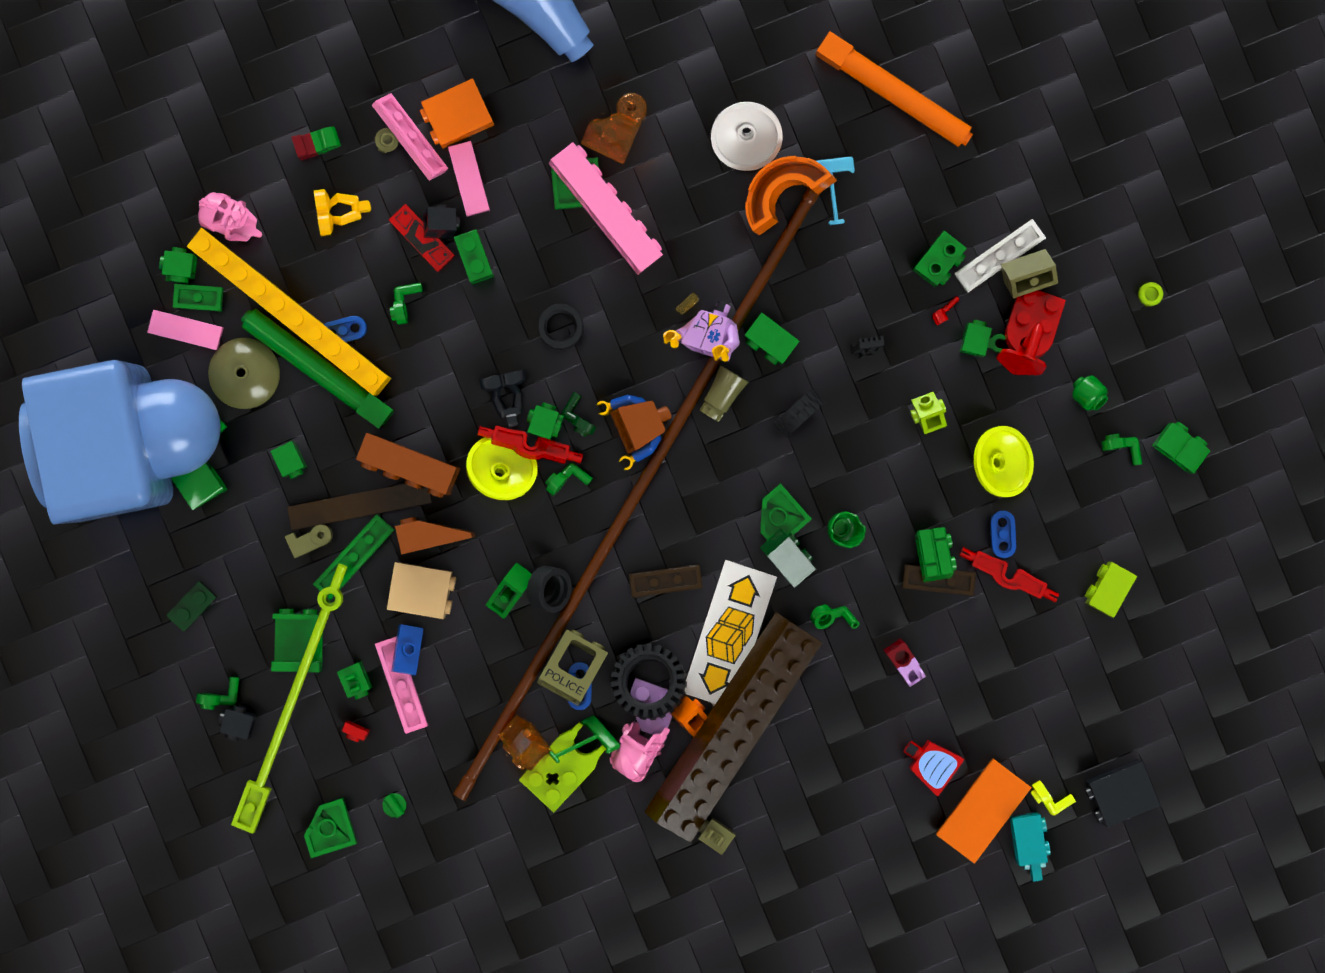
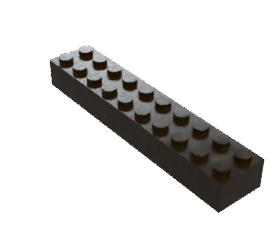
[644,612,822,842]

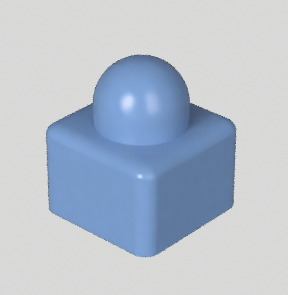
[19,360,221,524]

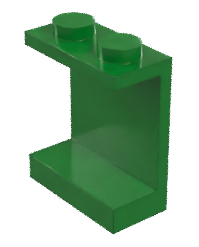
[271,609,323,673]

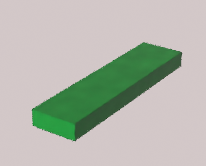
[313,514,395,600]

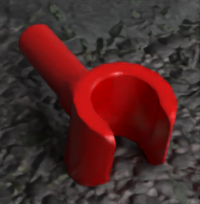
[932,296,960,325]

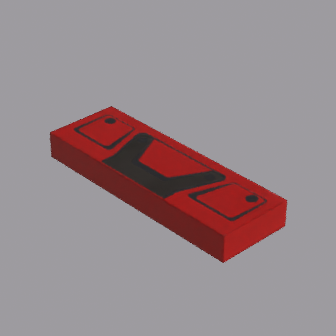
[389,204,455,272]

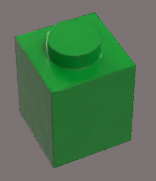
[270,441,307,479]

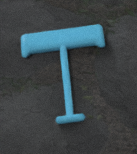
[816,156,855,225]

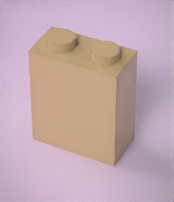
[387,562,456,619]

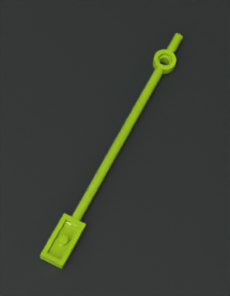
[231,564,347,834]

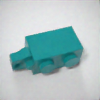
[1009,812,1051,882]

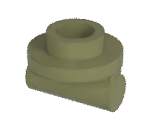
[375,128,399,153]

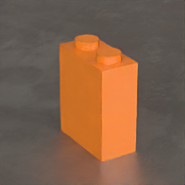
[420,78,494,149]

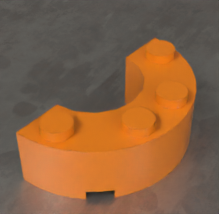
[745,156,837,235]

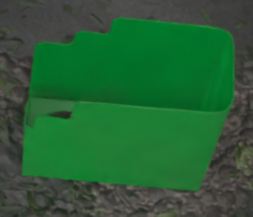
[171,463,227,510]

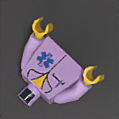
[663,301,740,362]

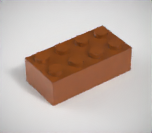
[356,433,460,498]

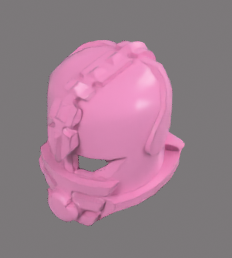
[198,192,262,242]
[610,722,670,782]

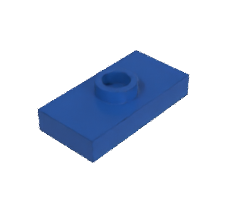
[391,624,423,676]

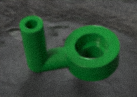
[390,283,423,325]
[1101,434,1142,466]
[545,462,593,496]
[810,605,859,629]
[196,677,239,710]

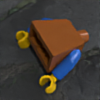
[596,395,671,470]

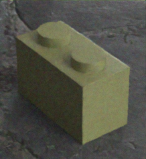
[1001,249,1058,298]

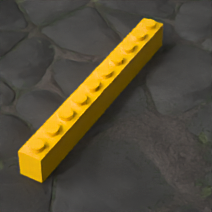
[187,228,392,397]

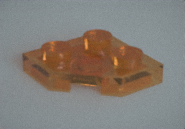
[581,112,641,164]

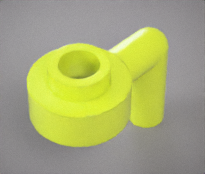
[1030,780,1076,816]

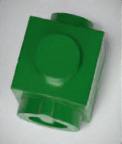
[159,247,198,284]
[526,403,564,440]

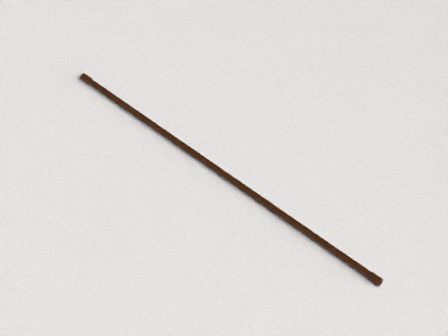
[453,187,821,801]

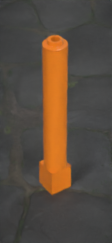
[815,31,973,147]

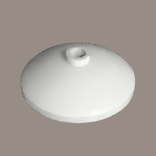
[711,102,783,171]

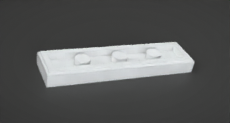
[954,219,1046,293]

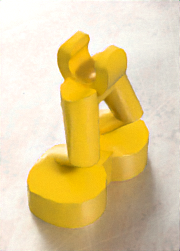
[314,189,371,236]

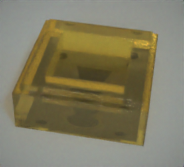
[676,292,699,316]

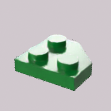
[760,483,812,541]
[304,798,358,858]

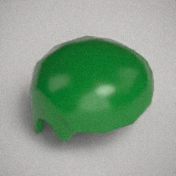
[828,511,866,548]

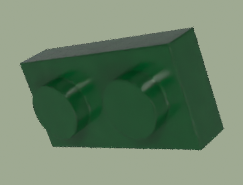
[166,581,217,632]

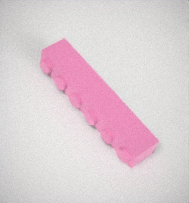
[549,142,663,275]

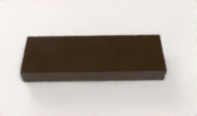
[629,564,703,598]
[902,565,976,596]

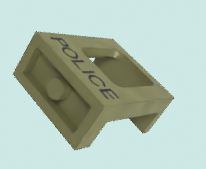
[537,630,608,706]

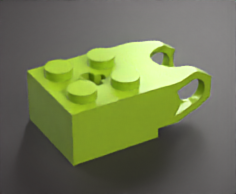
[519,721,606,812]

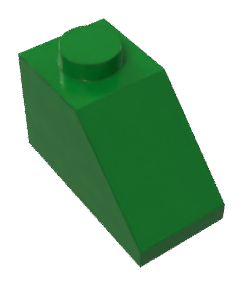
[486,562,532,619]

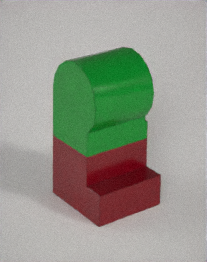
[291,126,341,160]

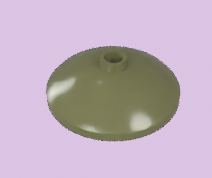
[208,338,280,409]

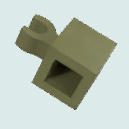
[698,816,736,855]

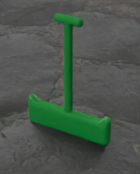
[549,715,620,763]

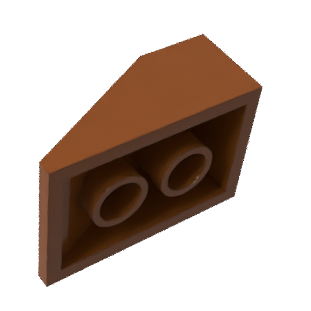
[395,517,475,554]

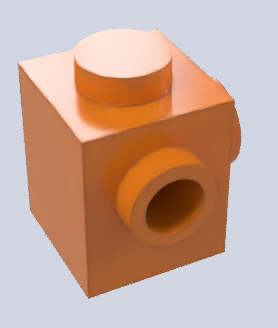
[669,695,708,737]

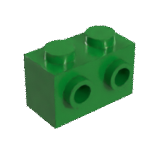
[913,231,967,288]

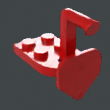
[997,290,1066,375]

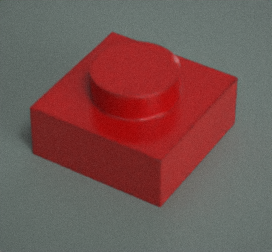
[342,720,370,742]

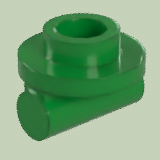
[382,793,407,818]

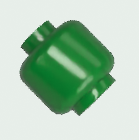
[1072,375,1108,411]

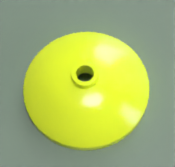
[974,426,1034,498]
[466,437,538,500]

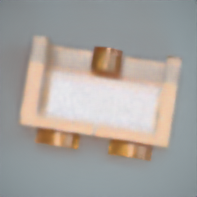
[498,715,552,771]

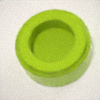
[1138,282,1163,306]

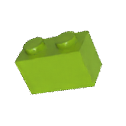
[1085,562,1137,618]

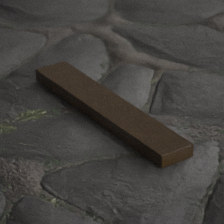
[287,484,432,530]

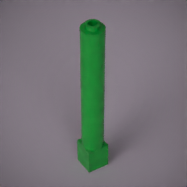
[241,309,395,429]

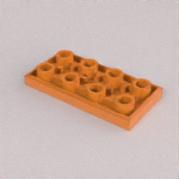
[936,758,1032,864]

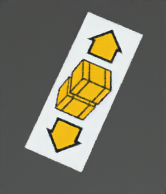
[684,560,777,704]

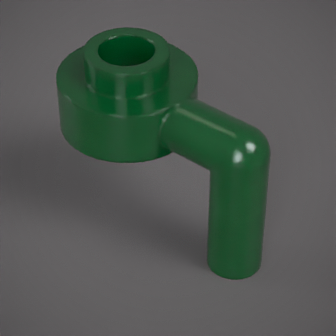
[561,392,597,437]

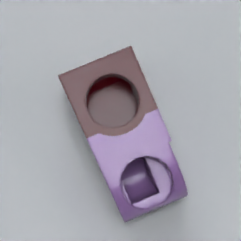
[883,638,926,687]

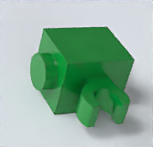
[959,320,1005,357]
[337,661,372,700]

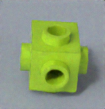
[910,392,947,434]

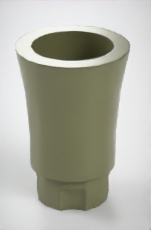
[700,365,749,422]

